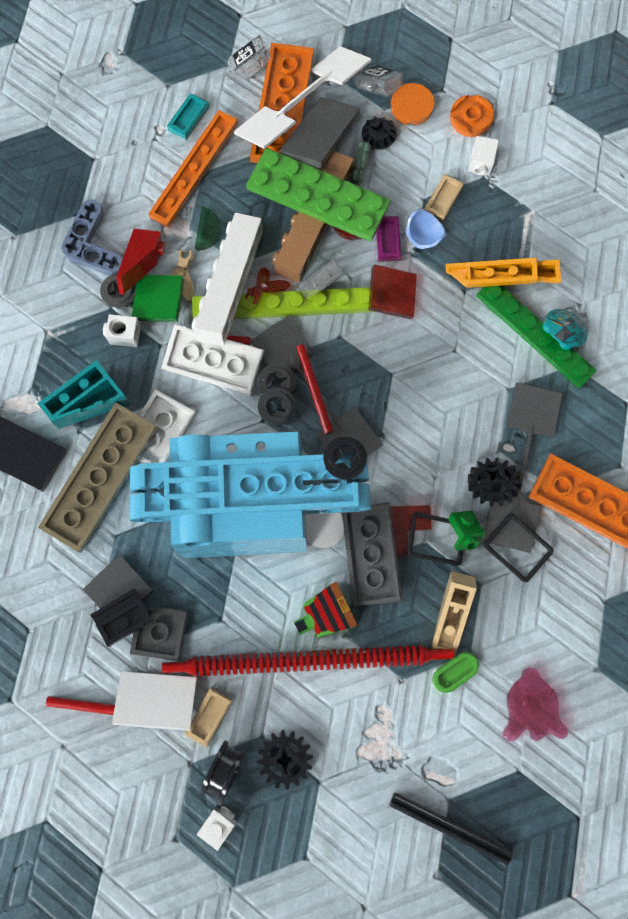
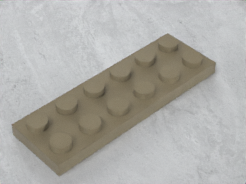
[38,402,158,553]

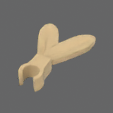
[170,249,195,302]

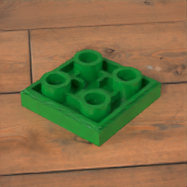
[131,275,184,322]

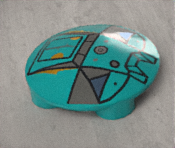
[542,309,588,350]

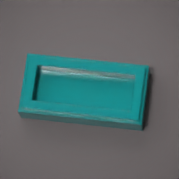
[167,93,210,140]

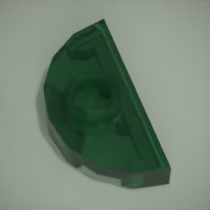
[195,206,222,251]

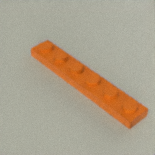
[148,110,238,228]

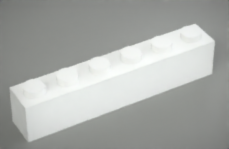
[192,213,263,346]

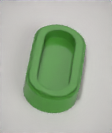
[432,652,479,693]

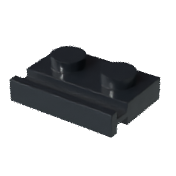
[90,588,154,647]

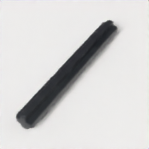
[389,793,513,865]

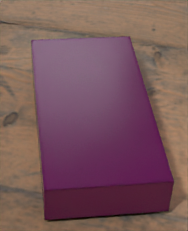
[376,216,401,262]

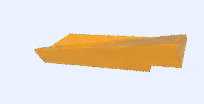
[446,258,561,288]

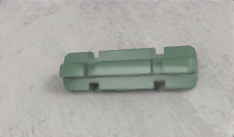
[351,141,371,185]

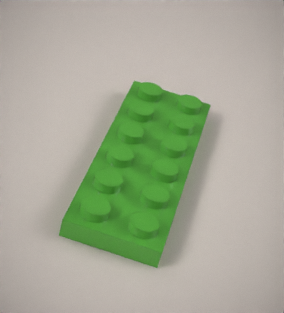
[246,148,391,242]

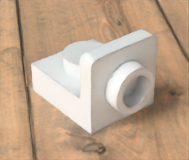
[197,806,237,851]

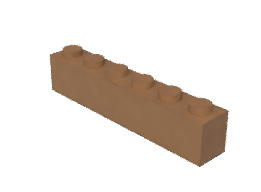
[272,151,354,283]

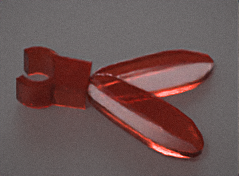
[245,267,290,304]

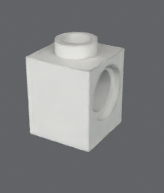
[468,136,498,176]
[103,314,141,347]

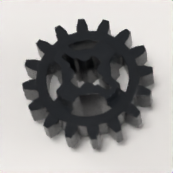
[467,458,522,507]
[257,730,313,790]

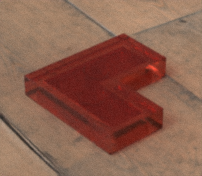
[391,505,432,556]

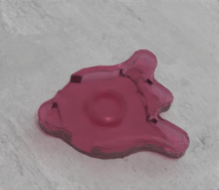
[503,668,568,742]

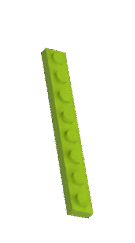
[192,287,377,319]

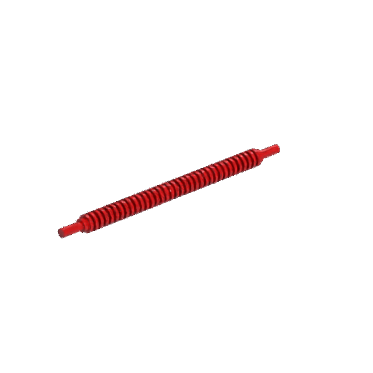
[162,645,454,677]

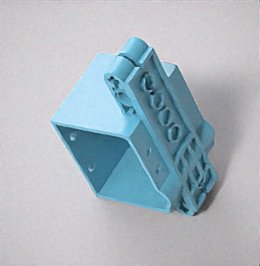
[130,432,371,558]

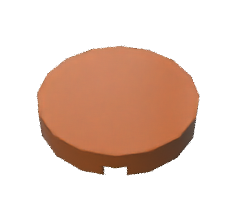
[391,83,435,125]
[450,95,494,137]

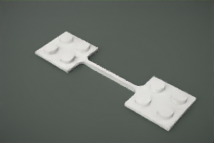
[234,46,372,149]

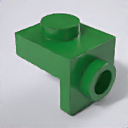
[448,511,485,551]

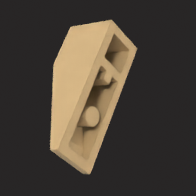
[431,571,476,656]

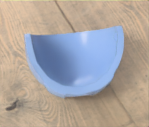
[406,208,446,249]

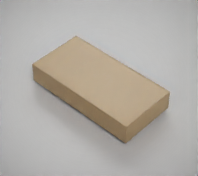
[424,174,464,223]
[184,688,233,747]

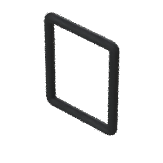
[407,512,463,566]
[484,513,554,582]

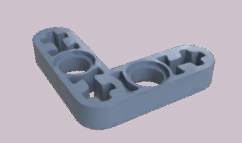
[62,199,123,275]

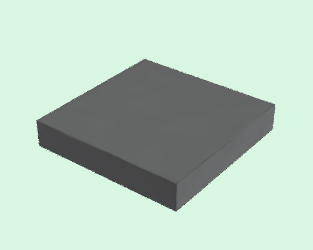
[83,555,154,608]
[130,605,189,662]

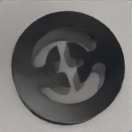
[199,740,247,806]

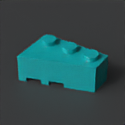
[37,360,130,429]

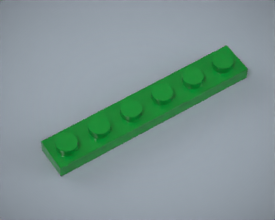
[476,286,597,389]

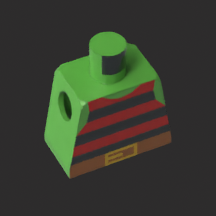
[293,582,357,638]

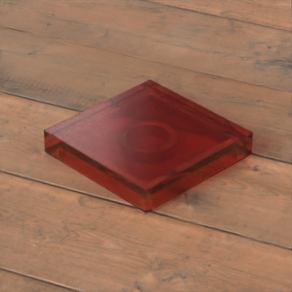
[368,264,417,319]

